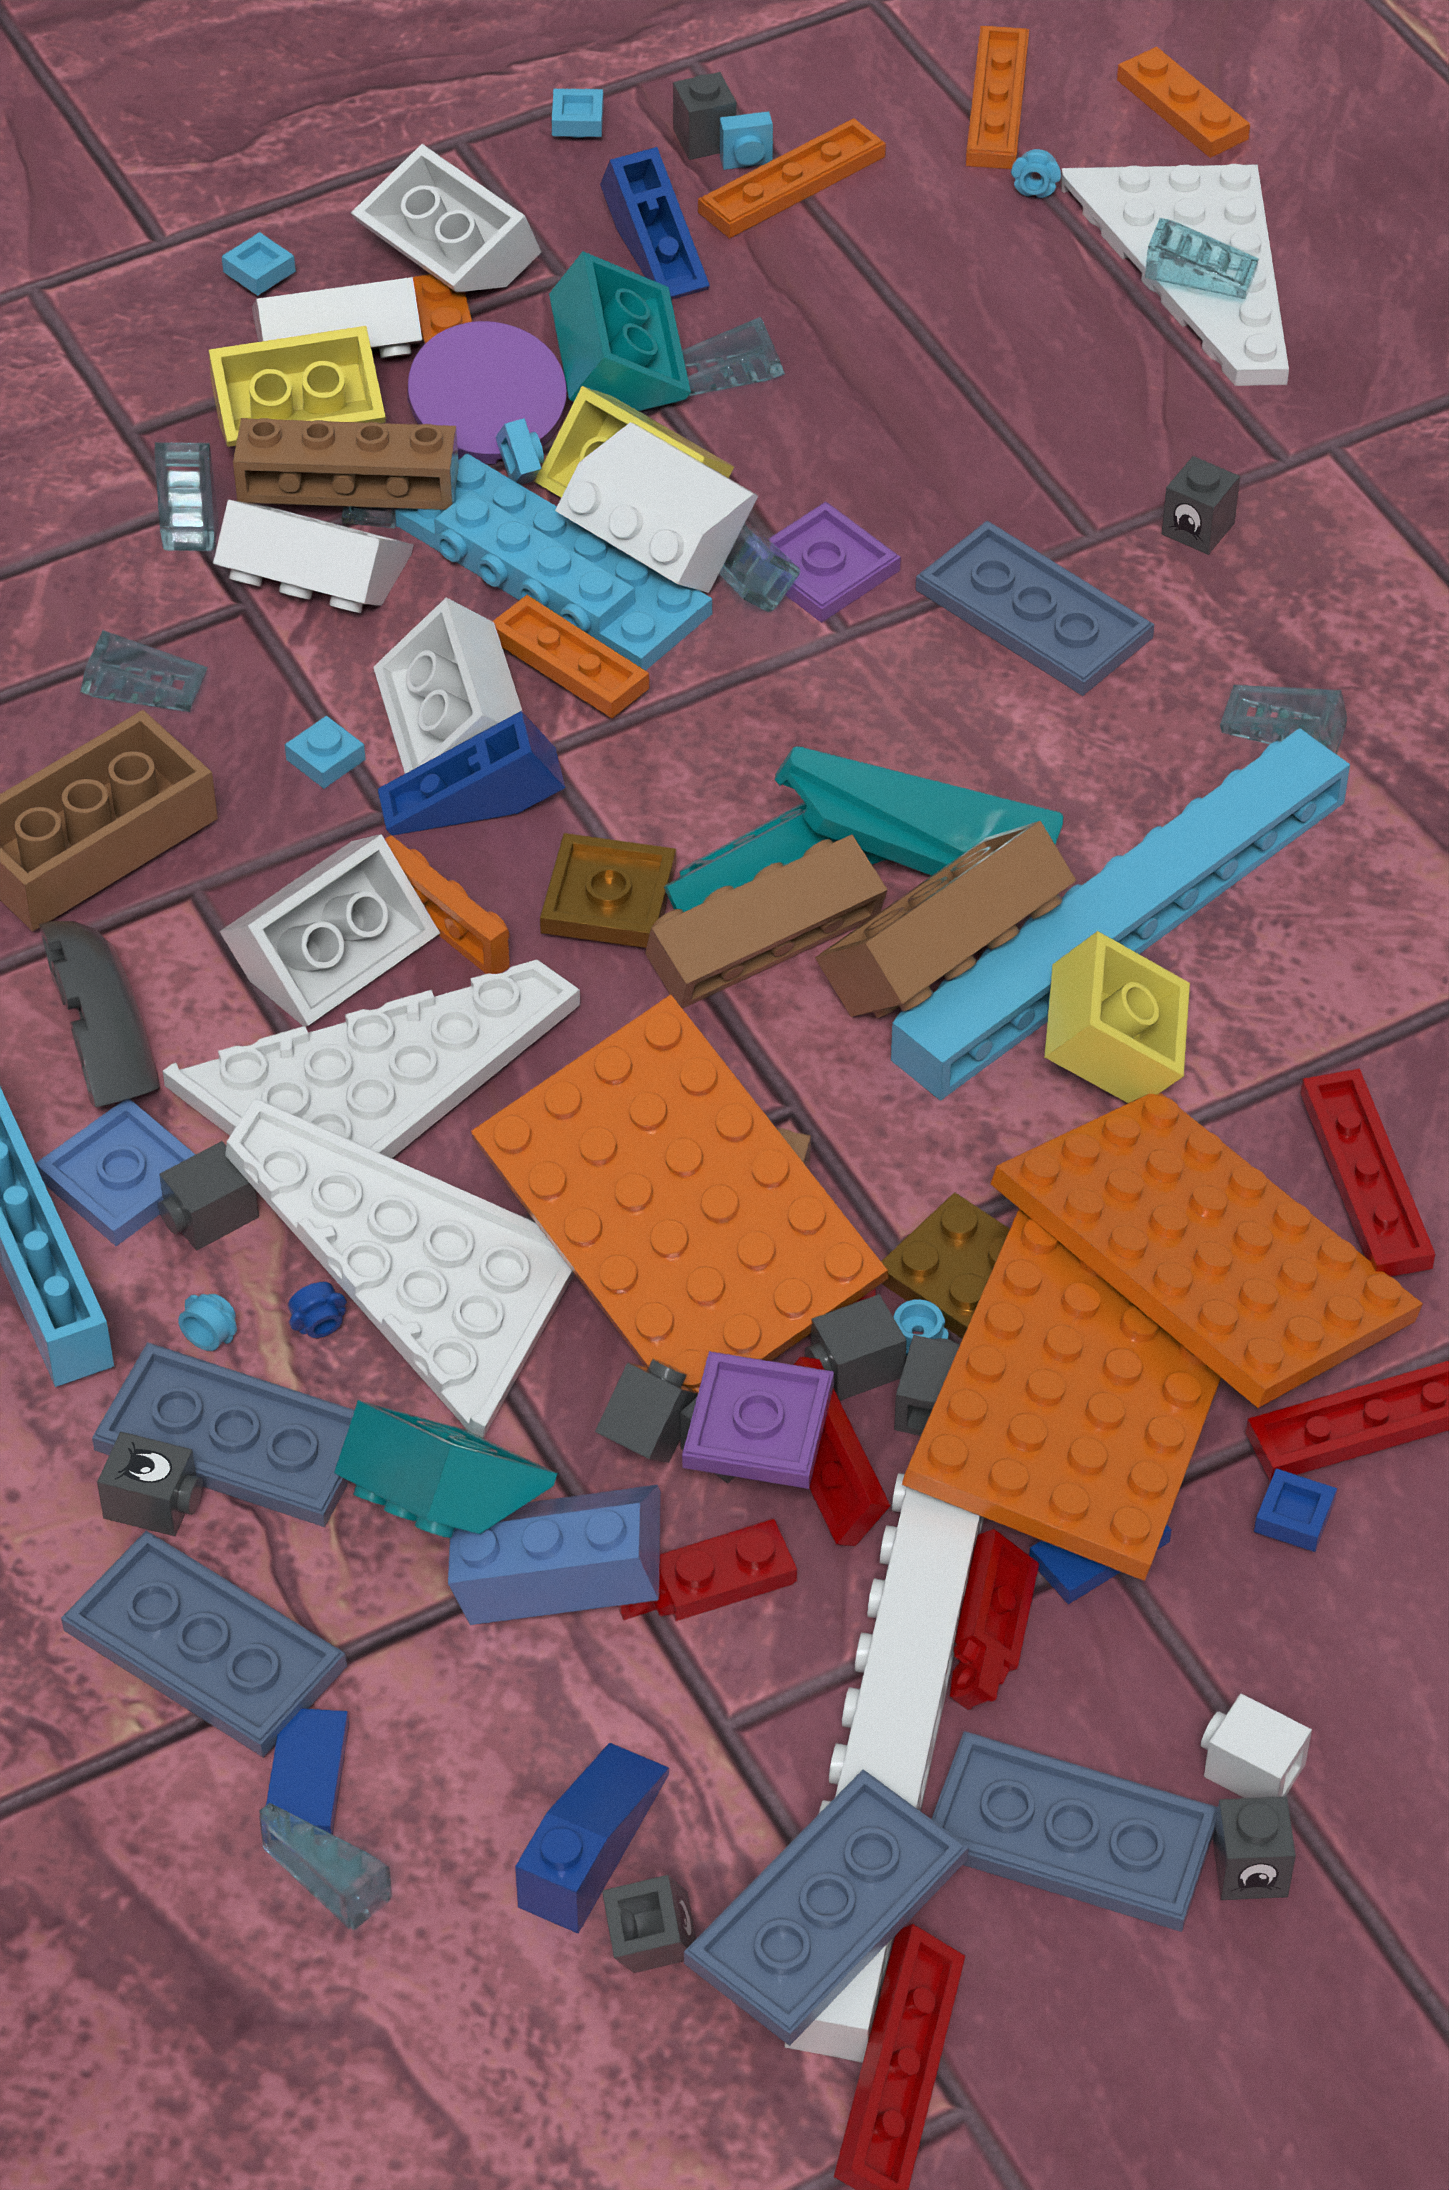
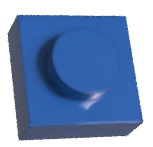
[1254,1468,1337,1552]

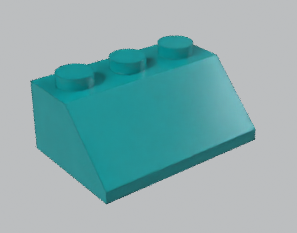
[549,251,691,411]
[334,1400,558,1538]

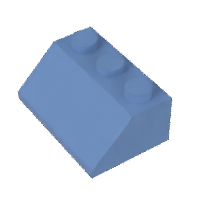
[448,1485,661,1625]

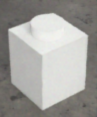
[1201,1693,1312,1798]

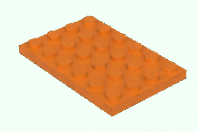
[471,994,889,1392]
[990,1093,1423,1408]
[901,1209,1221,1581]

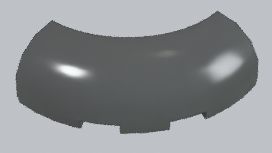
[39,921,160,1107]

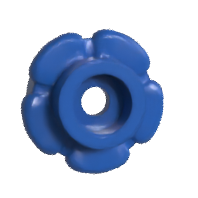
[288,1282,347,1338]

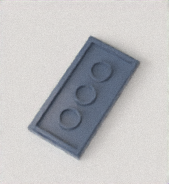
[916,521,1155,696]
[92,1342,354,1527]
[61,1530,347,1758]
[931,1731,1218,1932]
[684,1769,969,2046]

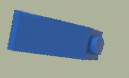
[600,147,710,300]
[378,711,566,836]
[515,1743,669,1934]

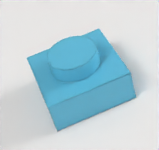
[552,89,604,138]
[720,111,773,170]
[222,232,296,296]
[495,418,544,485]
[285,716,366,789]

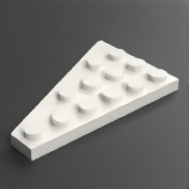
[1061,164,1289,386]
[163,960,580,1159]
[225,1098,574,1438]

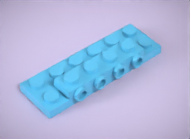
[395,454,712,671]

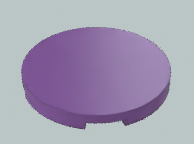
[407,321,567,464]

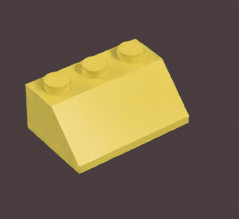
[209,326,386,447]
[534,386,734,498]

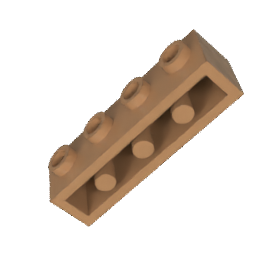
[233,418,459,510]
[645,834,888,1009]

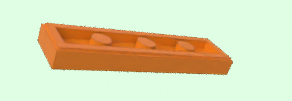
[966,26,1029,169]
[698,118,886,239]

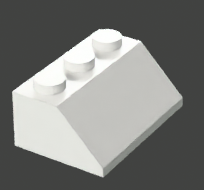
[351,144,541,292]
[252,277,422,358]
[555,422,758,593]
[213,500,414,613]
[373,597,523,773]
[219,834,440,1026]

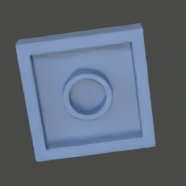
[35,1099,196,1246]

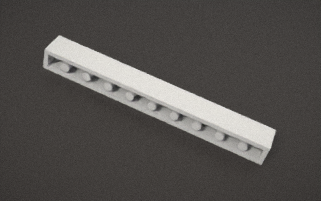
[785,1473,984,2063]

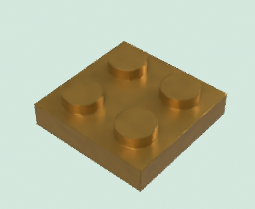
[540,833,677,948]
[881,1192,1010,1339]

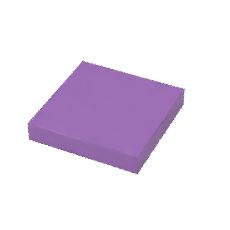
[747,502,901,623]
[682,1351,834,1489]

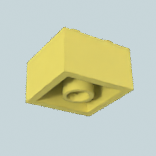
[1044,931,1190,1103]

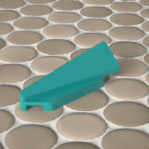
[775,746,1064,876]
[664,802,887,912]

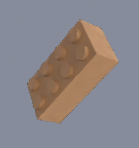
[0,710,218,932]
[815,821,1076,1018]

